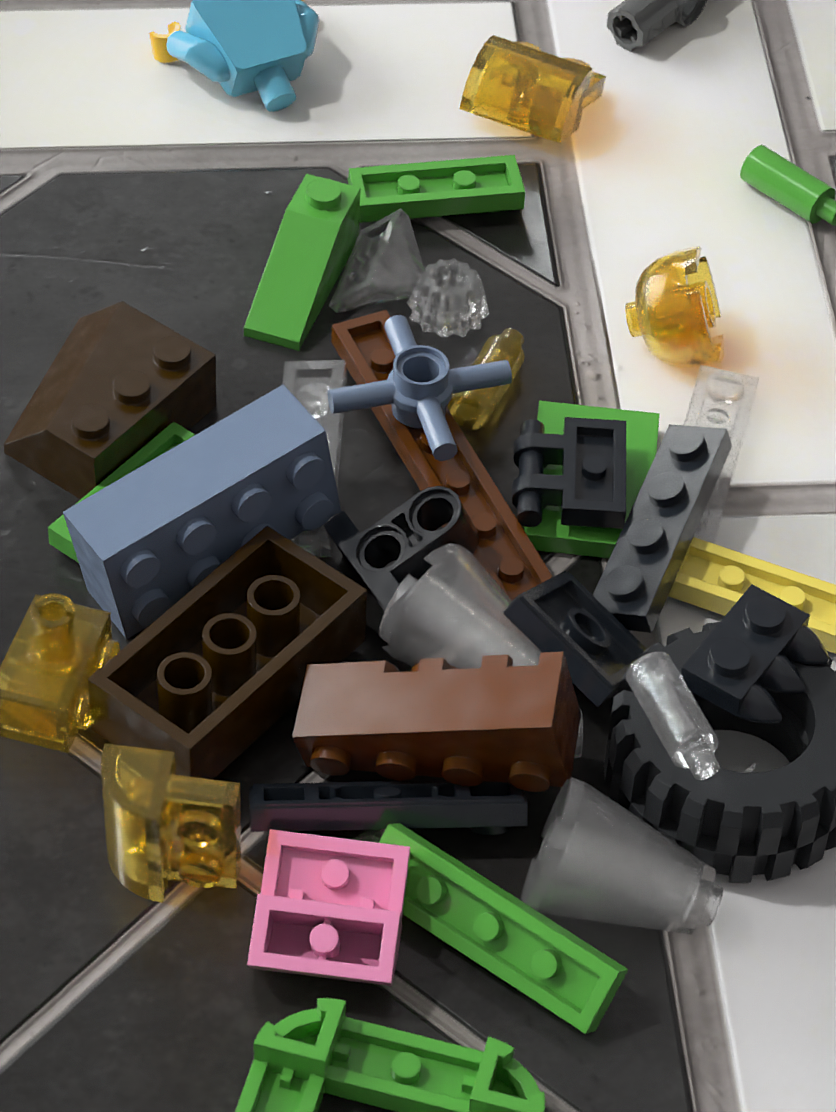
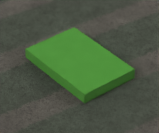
[524,401,660,558]

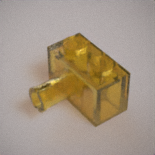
[0,593,120,753]

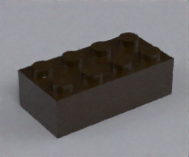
[88,526,367,799]

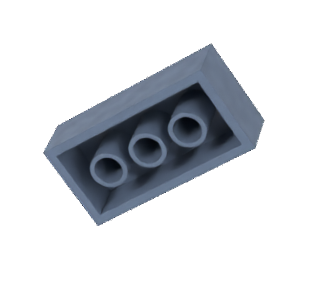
[63,384,341,639]

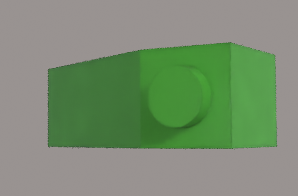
[244,174,361,351]

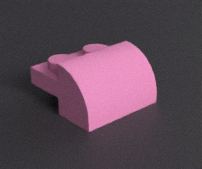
[247,830,411,986]

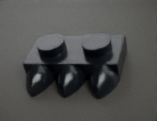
[679,584,829,724]

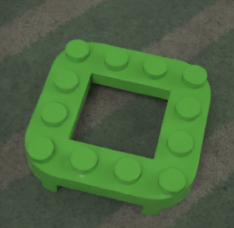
[235,998,545,1112]

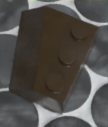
[4,301,217,500]

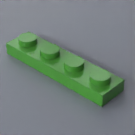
[379,823,629,1034]

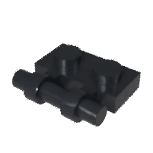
[511,417,626,529]

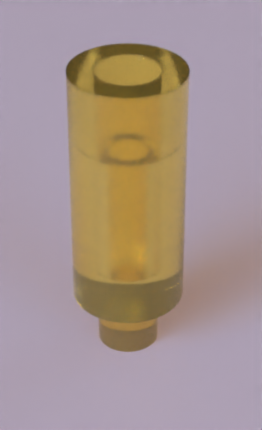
[447,328,525,430]

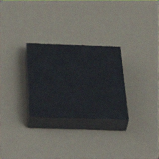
[502,571,647,707]

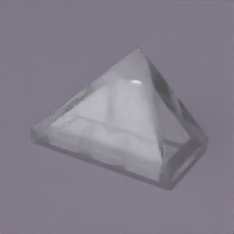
[329,209,431,313]

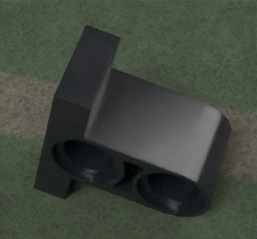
[323,486,479,641]

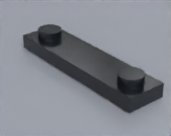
[249,780,528,837]

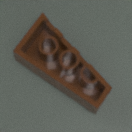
[292,652,581,792]

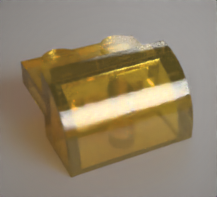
[459,35,606,143]
[101,743,241,903]

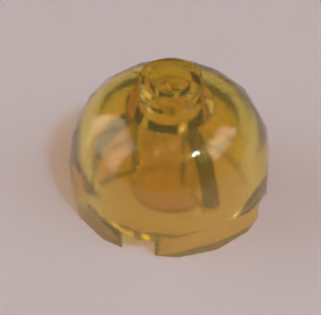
[625,246,724,368]

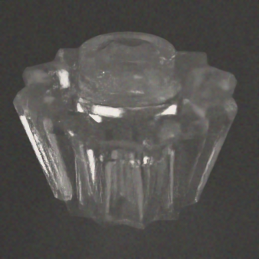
[407,258,490,338]

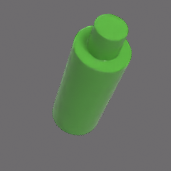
[740,145,836,226]

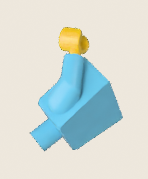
[149,0,319,112]

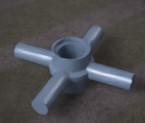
[327,315,512,461]

